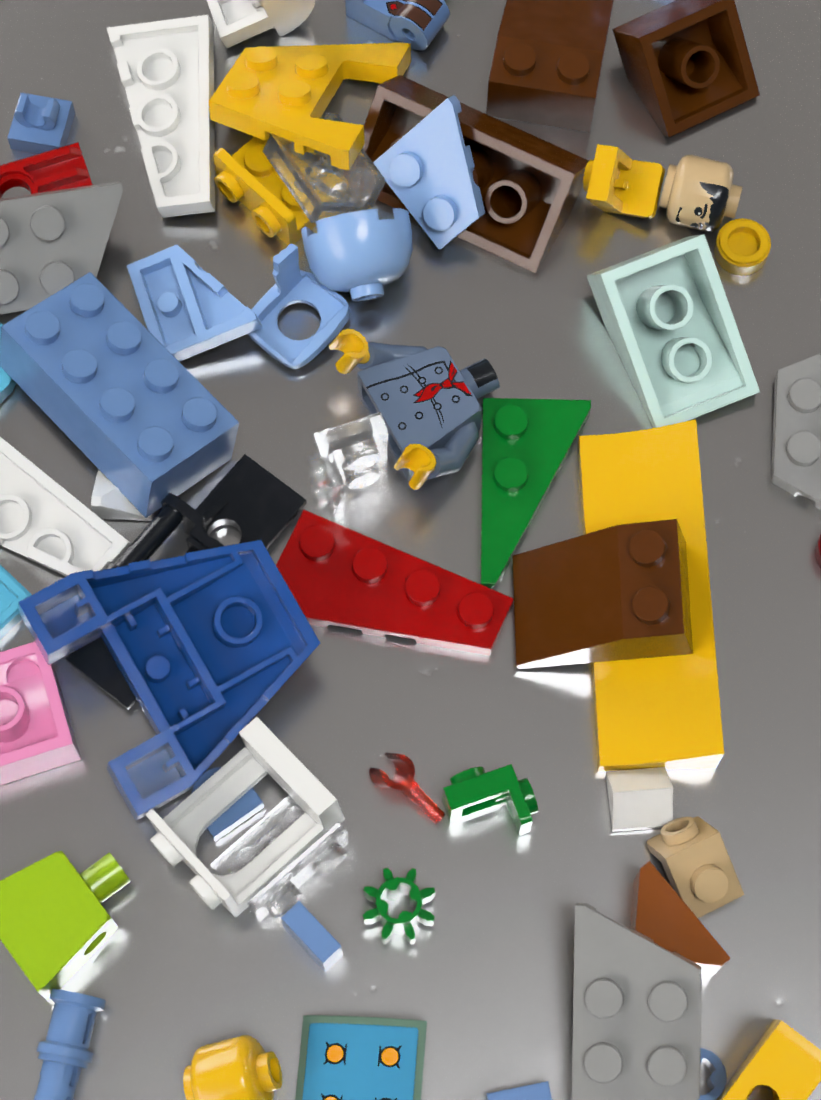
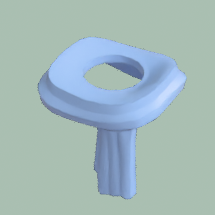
[248,244,351,369]

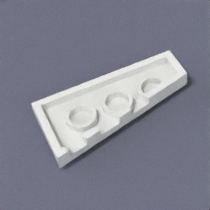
[107,15,215,218]
[0,437,131,576]

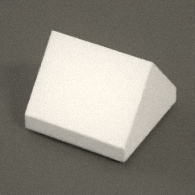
[606,767,673,832]

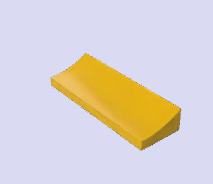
[577,419,724,772]

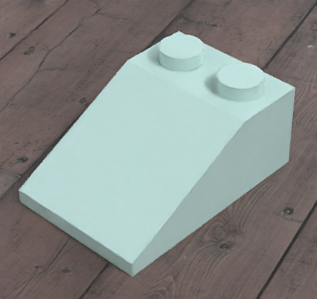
[587,234,760,428]

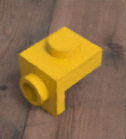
[583,144,665,219]

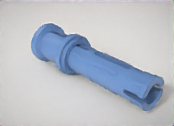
[34,989,106,1100]

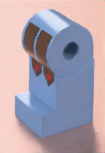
[345,0,450,51]

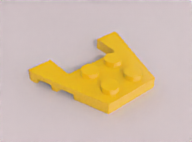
[209,42,411,170]

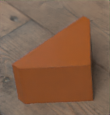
[630,861,731,975]

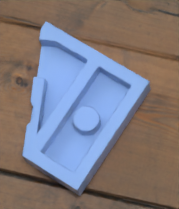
[372,95,485,250]
[126,244,263,362]

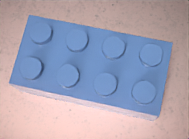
[0,272,239,518]

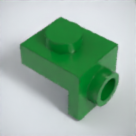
[442,764,538,836]

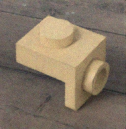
[646,816,744,918]

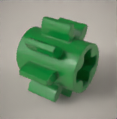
[362,867,435,945]

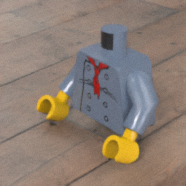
[329,329,500,490]

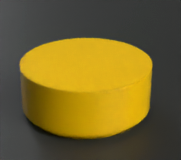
[714,218,771,276]

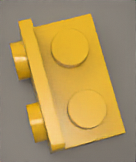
[213,137,337,245]

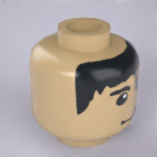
[659,155,742,232]

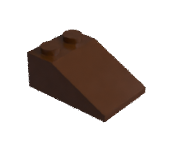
[486,0,614,132]
[512,519,693,669]

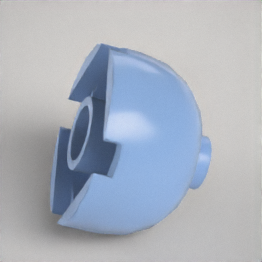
[301,208,413,301]

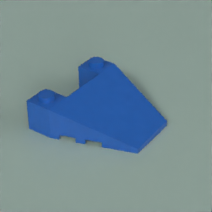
[18,540,320,821]

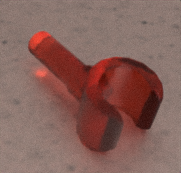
[369,752,446,825]

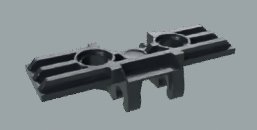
[65,454,307,710]

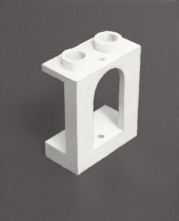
[145,717,345,918]

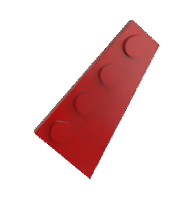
[276,510,514,656]

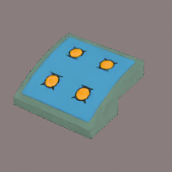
[295,1015,427,1100]

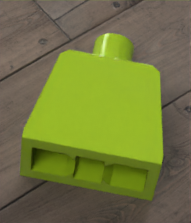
[0,851,131,1000]

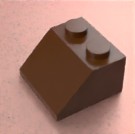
[612,0,760,138]

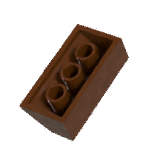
[344,75,589,273]

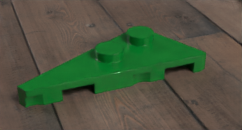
[480,398,591,589]

